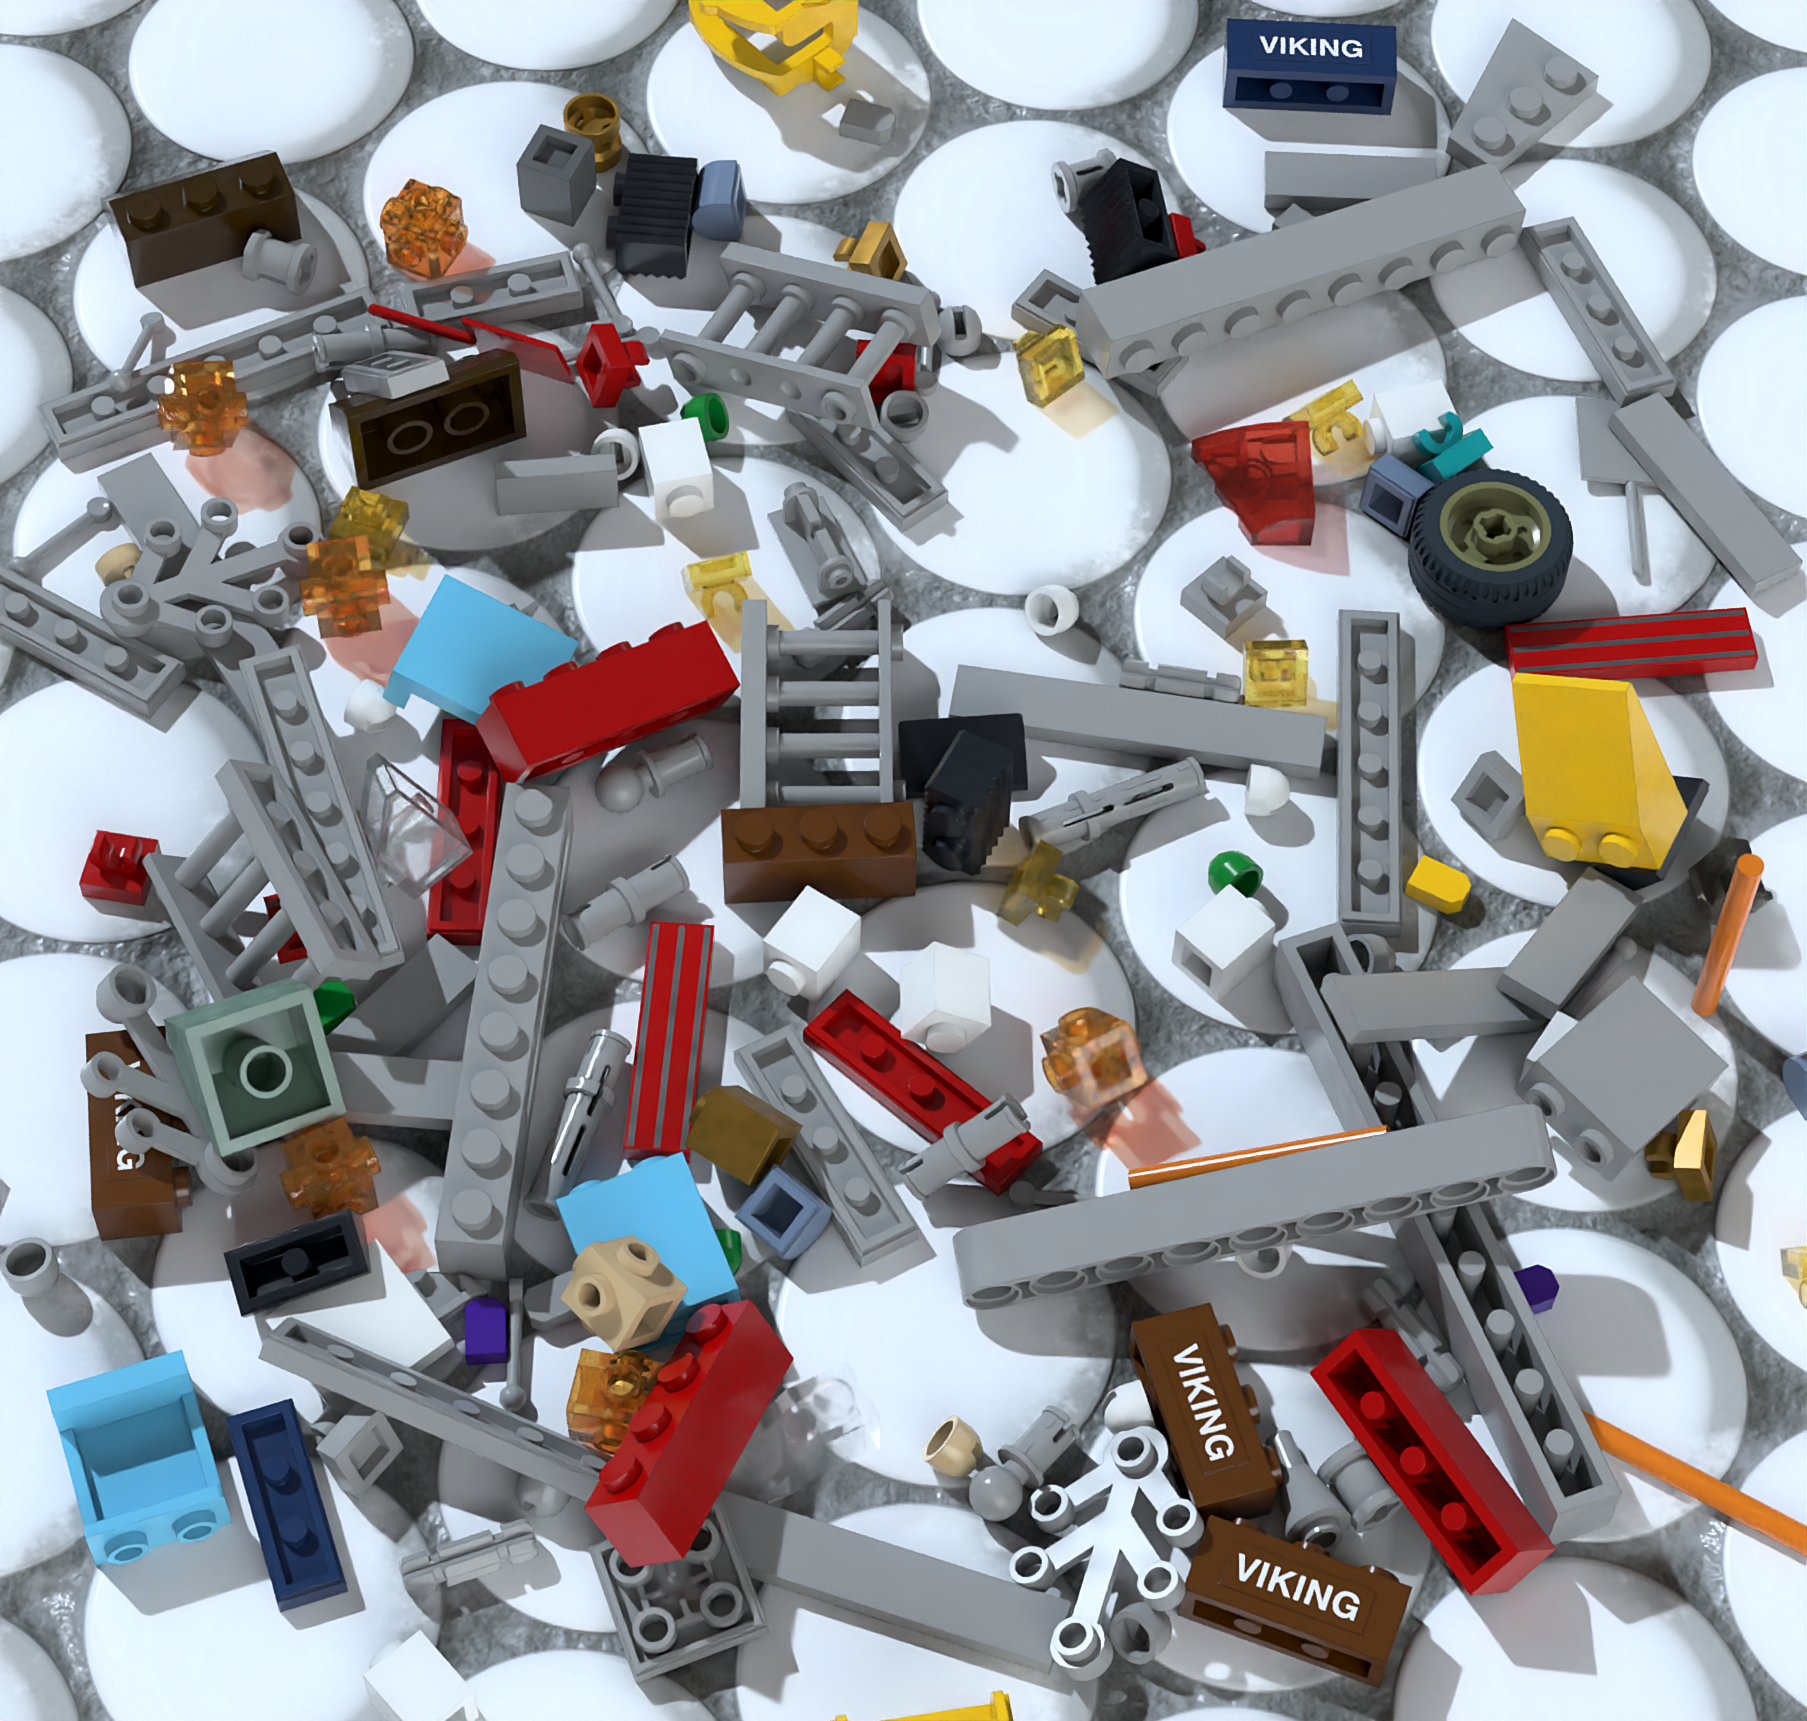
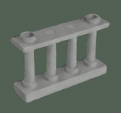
[660,241,943,431]
[740,600,906,808]
[142,759,384,1002]

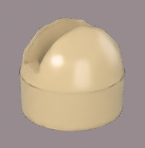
[95,543,142,587]
[922,1415,983,1477]

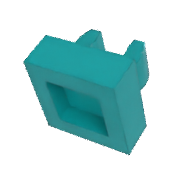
[1413,411,1494,485]

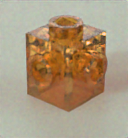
[380,178,468,280]
[158,360,248,457]
[299,535,391,639]
[1040,1007,1149,1109]
[278,1117,381,1222]
[566,1348,663,1455]

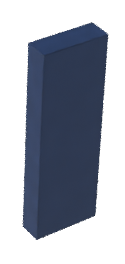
[225,1398,348,1613]

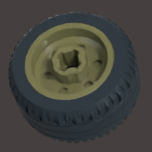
[1408,468,1574,630]

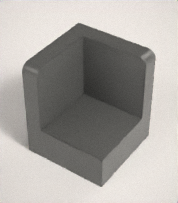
[516,124,597,227]

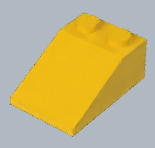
[1511,673,1688,870]

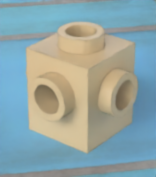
[560,1235,688,1353]

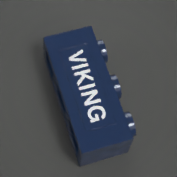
[1222,18,1397,115]

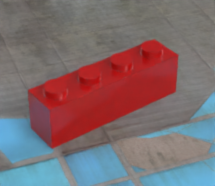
[475,620,741,784]
[584,1299,794,1568]
[1309,1329,1557,1596]

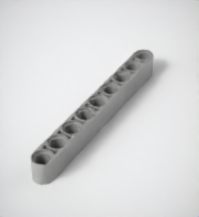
[952,1104,1558,1310]

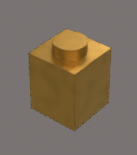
[684,1085,803,1185]

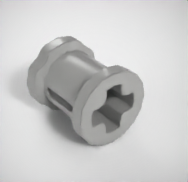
[1051,148,1117,213]
[242,229,318,295]
[1317,1440,1404,1533]

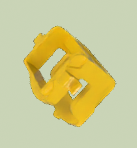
[688,0,858,96]

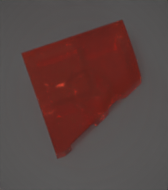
[1191,421,1316,546]

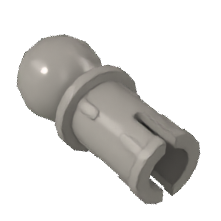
[595,732,713,813]
[969,1405,1080,1522]

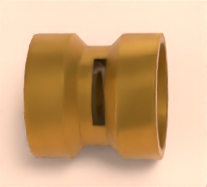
[563,92,622,173]

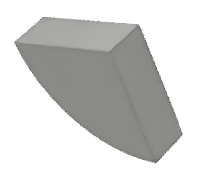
[404,1269,489,1329]

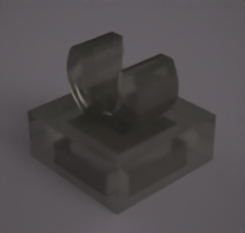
[1688,836,1773,925]

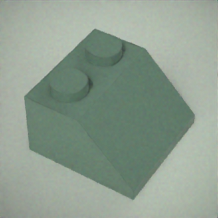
[163,977,347,1157]

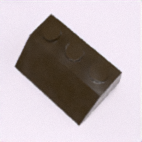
[100,150,302,288]
[328,348,527,493]

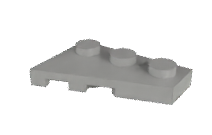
[1446,17,1599,173]

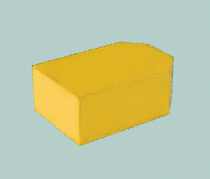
[1405,855,1471,914]

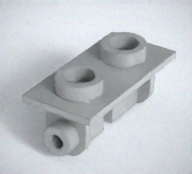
[767,482,867,608]

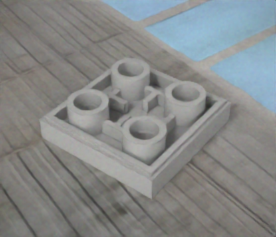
[588,1497,770,1683]

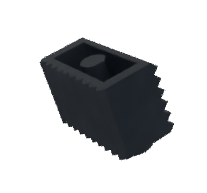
[606,153,699,280]
[1077,158,1178,285]
[922,730,1014,876]

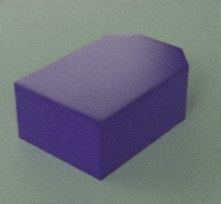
[1513,1264,1560,1315]
[464,1298,508,1365]

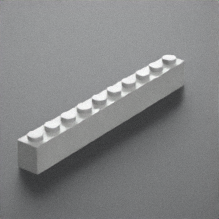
[1272,922,1622,1545]

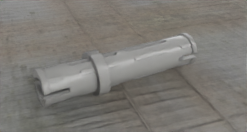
[1018,756,1206,855]
[522,1029,632,1221]

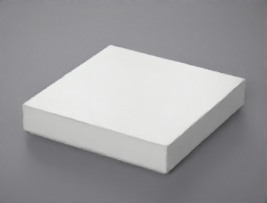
[264,1239,455,1415]

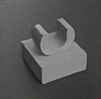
[1180,555,1268,640]
[1451,750,1526,842]
[310,1402,404,1499]

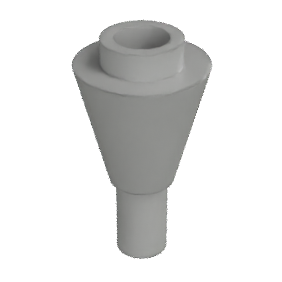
[1265,1430,1351,1550]

